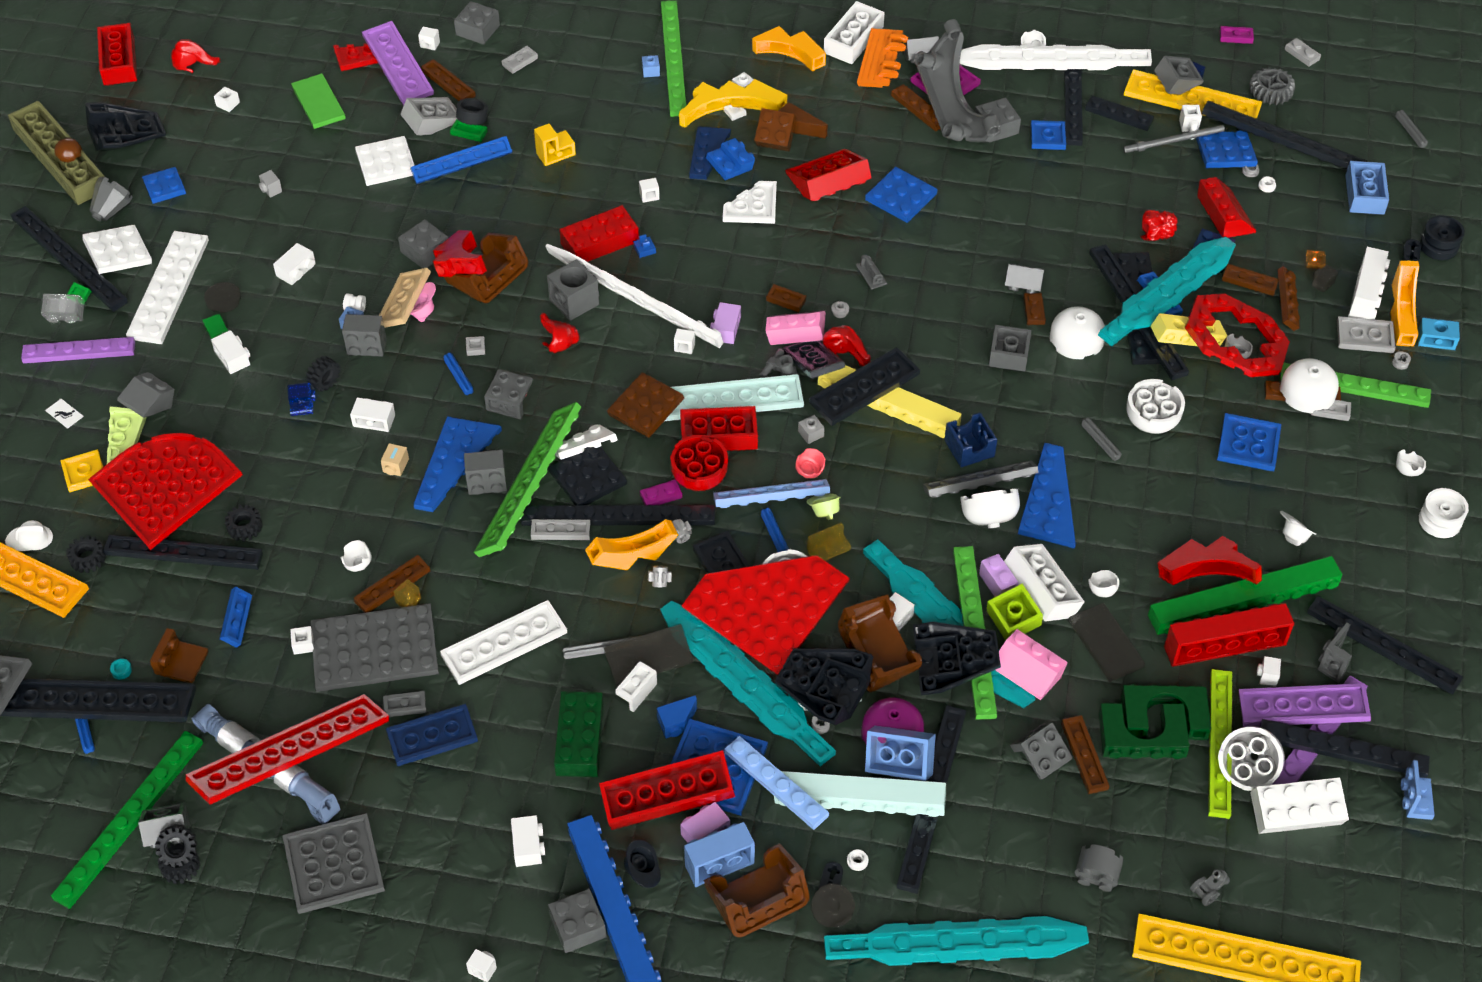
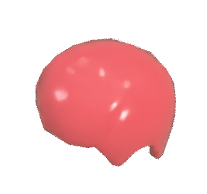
[795,448,826,479]

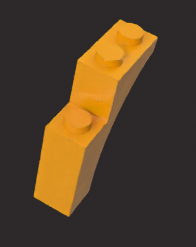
[752,26,826,71]
[1390,261,1419,346]
[585,519,678,570]

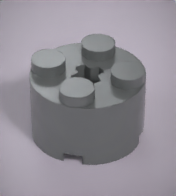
[1075,845,1124,892]

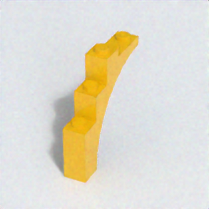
[679,79,787,128]

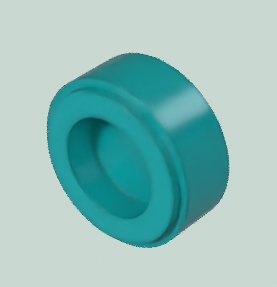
[110,659,132,680]

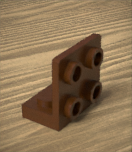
[150,628,209,683]

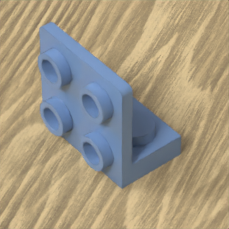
[1401,760,1434,820]

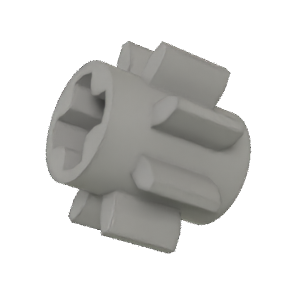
[672,519,692,543]
[648,566,672,587]

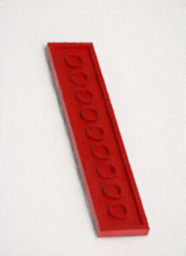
[186,694,389,805]

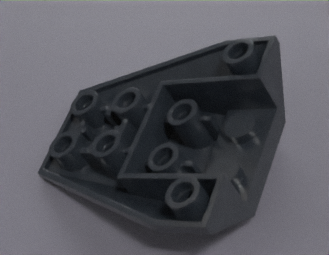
[913,622,1001,695]
[775,649,873,725]

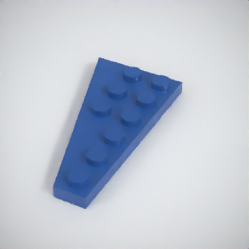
[1018,443,1076,548]

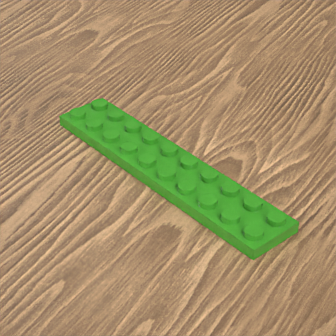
[474,402,581,557]

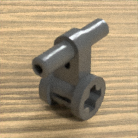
[760,349,797,378]
[1190,869,1230,906]

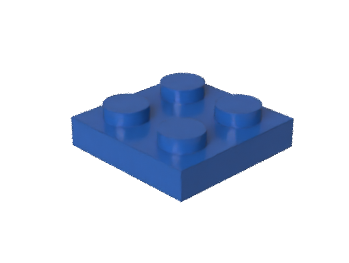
[1031,120,1066,150]
[142,167,186,204]

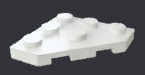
[723,181,777,223]

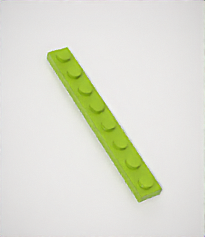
[1208,669,1232,819]

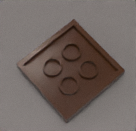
[607,372,685,438]

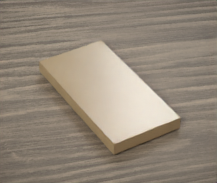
[379,268,431,328]

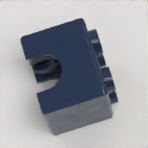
[944,412,997,467]

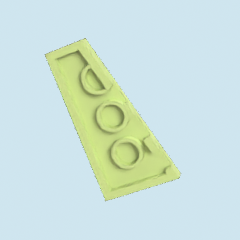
[107,407,147,464]

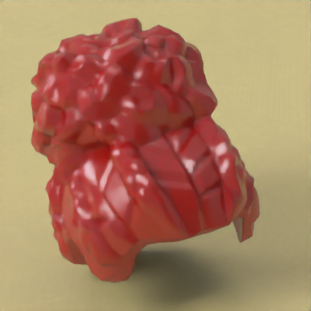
[1141,210,1178,241]

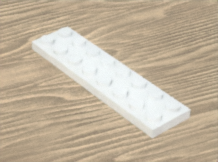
[126,231,209,344]

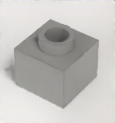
[259,170,282,198]
[798,415,824,444]

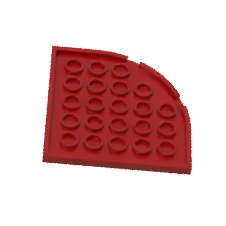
[88,433,243,550]

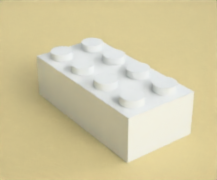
[824,1,885,64]
[1348,247,1390,320]
[1004,544,1085,621]
[1250,778,1349,834]

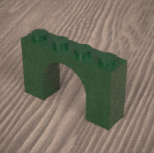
[1121,684,1211,740]
[1098,703,1190,759]

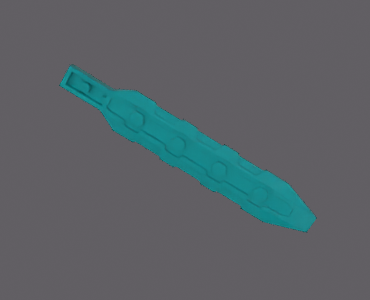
[1098,237,1236,347]
[863,539,1035,708]
[660,601,836,767]
[824,916,1089,966]

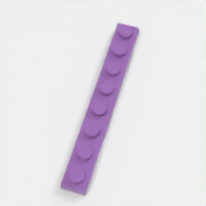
[1271,676,1368,785]

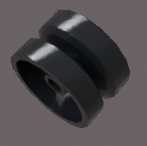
[1420,215,1465,260]

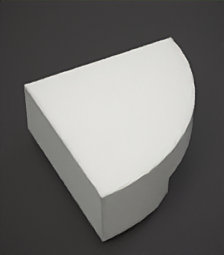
[724,105,746,121]

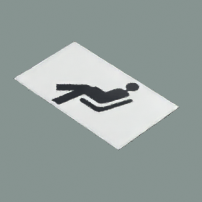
[45,399,84,428]

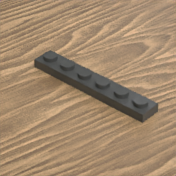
[923,460,1038,498]

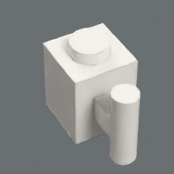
[1179,105,1202,140]

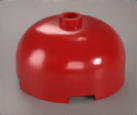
[670,435,728,491]

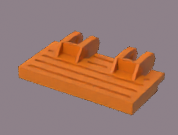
[857,28,908,88]

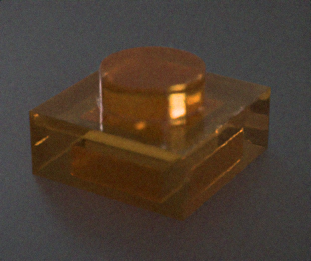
[1306,250,1326,269]

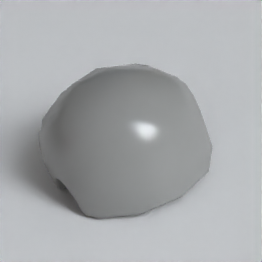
[1225,334,1253,359]

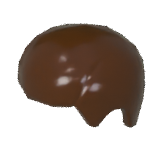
[55,137,82,163]

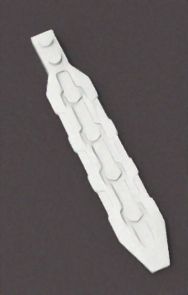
[960,44,1152,70]
[545,244,723,348]

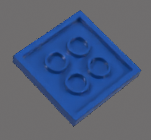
[1196,131,1258,168]
[865,167,938,223]
[1217,413,1281,472]

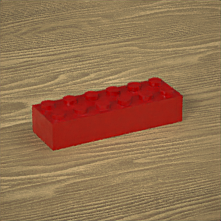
[1164,603,1294,667]
[599,750,735,830]

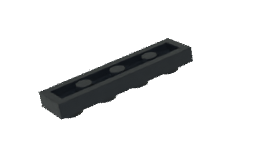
[1085,95,1154,131]

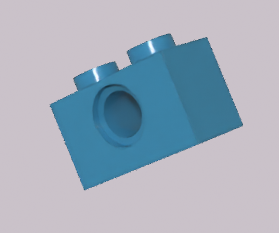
[1418,318,1460,350]

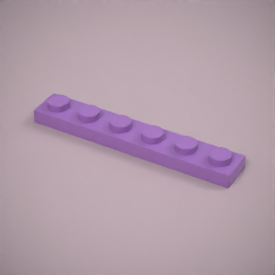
[21,337,135,363]

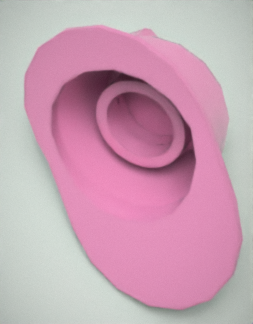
[410,282,436,322]

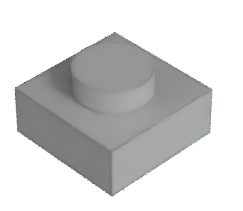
[466,336,485,356]

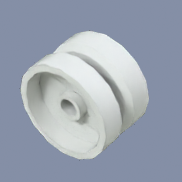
[1419,488,1469,538]

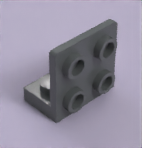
[484,369,533,419]
[1318,623,1352,683]
[1010,723,1072,779]

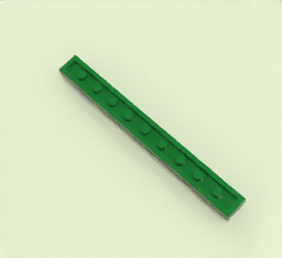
[51,731,203,909]

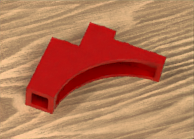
[433,230,487,277]
[1158,536,1262,586]

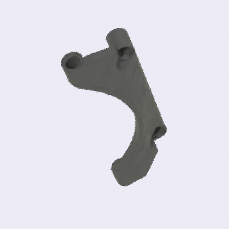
[915,19,1002,142]

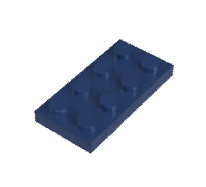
[386,704,478,767]

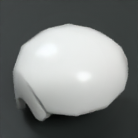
[1021,30,1046,46]
[1396,449,1426,477]
[341,540,372,572]
[1088,570,1119,598]

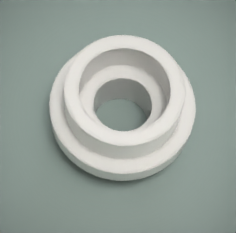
[1258,176,1276,192]
[847,849,868,871]

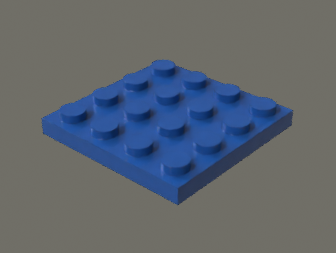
[671,719,768,816]

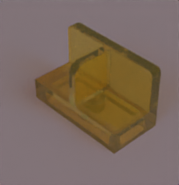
[807,523,851,561]

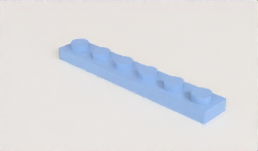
[713,479,830,508]
[724,736,829,830]

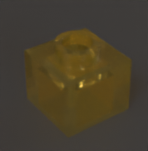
[393,579,421,607]

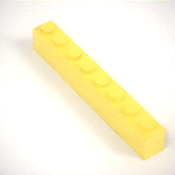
[818,365,962,438]

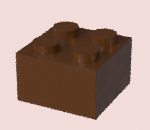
[754,108,797,152]

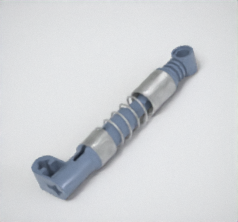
[191,704,340,825]

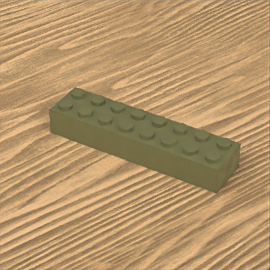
[8,101,104,205]

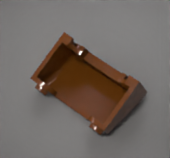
[444,232,528,303]
[838,594,922,692]
[703,844,810,937]

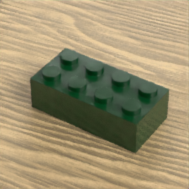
[554,691,604,777]

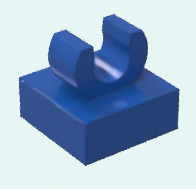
[633,234,656,258]

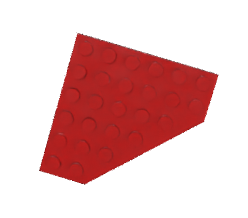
[682,555,850,676]

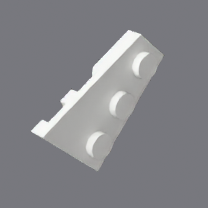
[555,424,617,459]

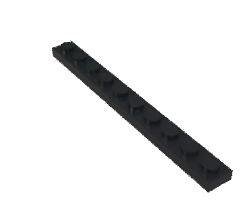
[1202,101,1368,169]
[11,206,128,312]
[1089,244,1189,381]
[521,505,715,526]
[896,705,966,894]

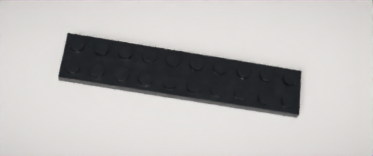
[1,678,196,722]

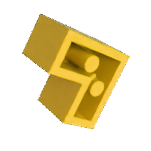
[534,123,576,166]

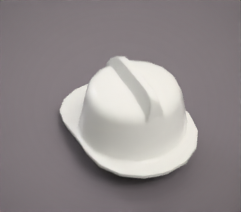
[1280,511,1316,546]
[5,520,53,552]

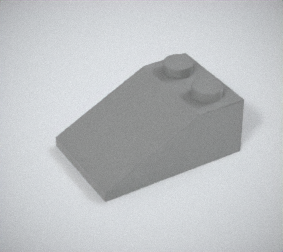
[401,97,458,135]

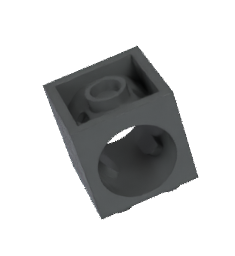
[547,259,600,321]

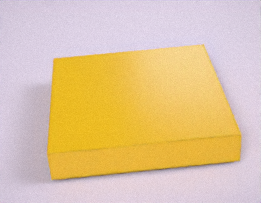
[60,449,103,492]

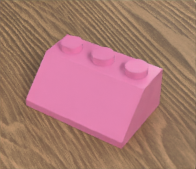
[766,311,826,345]
[996,629,1068,700]

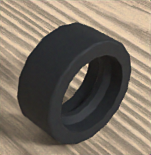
[456,98,488,125]

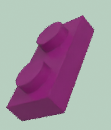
[1219,26,1254,44]
[640,479,682,505]

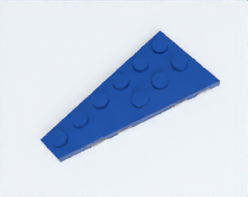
[414,417,502,512]

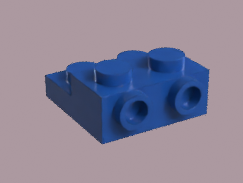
[706,138,755,180]

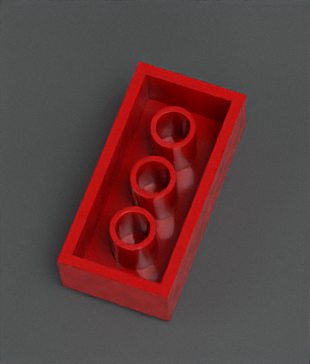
[97,23,137,86]
[560,205,639,262]
[680,406,758,451]

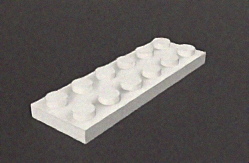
[440,600,567,685]

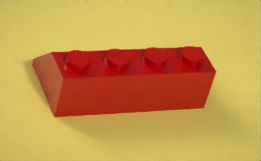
[1197,177,1256,238]

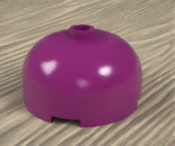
[861,697,924,745]

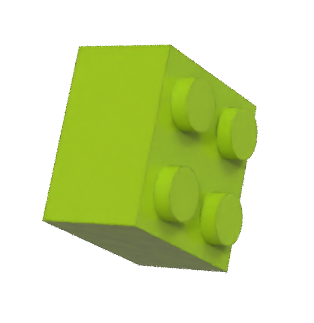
[987,584,1043,641]

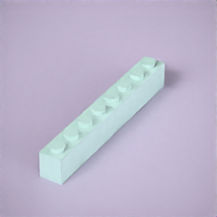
[774,771,946,817]

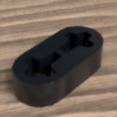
[1402,239,1421,262]
[818,862,843,903]

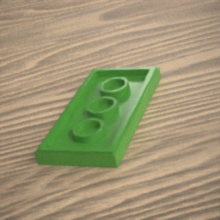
[291,74,346,129]

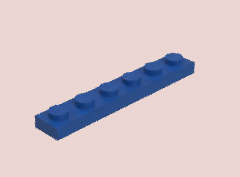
[410,136,512,184]

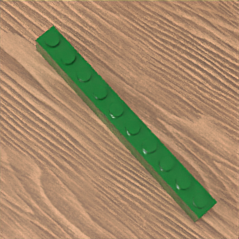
[1148,556,1343,635]

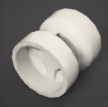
[343,293,366,312]

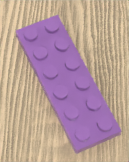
[362,21,434,106]
[1239,683,1371,727]

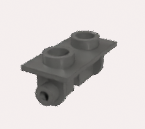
[856,255,887,290]

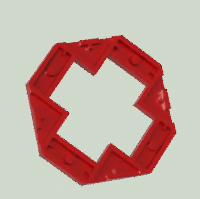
[1185,294,1290,377]

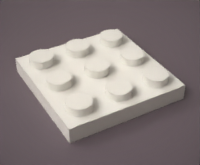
[355,136,414,186]
[82,225,152,274]

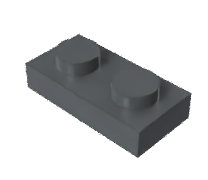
[383,691,427,717]

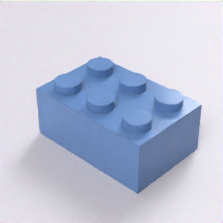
[1345,161,1389,214]
[865,726,935,781]
[684,822,755,887]

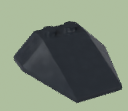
[85,102,166,151]

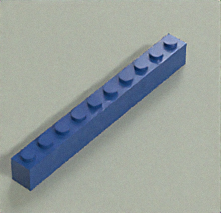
[567,815,662,982]

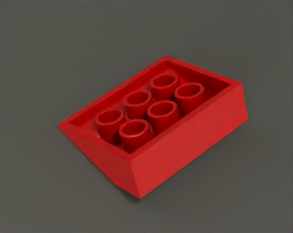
[785,149,871,201]

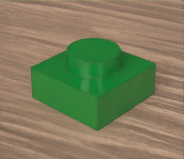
[65,282,92,306]

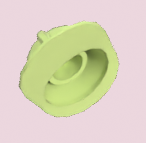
[806,494,841,520]

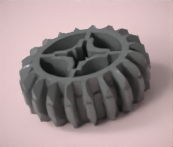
[1249,67,1295,106]

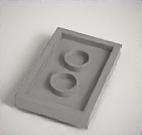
[1337,316,1395,353]

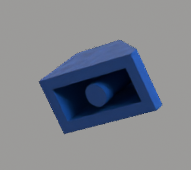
[657,696,697,739]

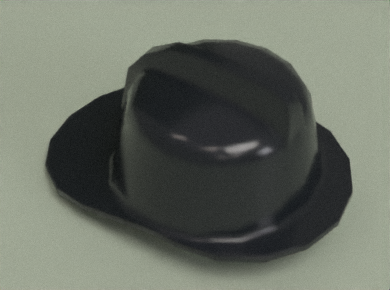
[624,840,661,888]

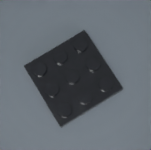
[548,446,627,505]

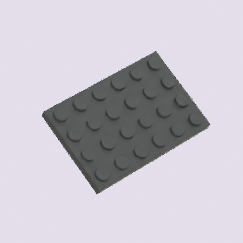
[311,603,439,692]

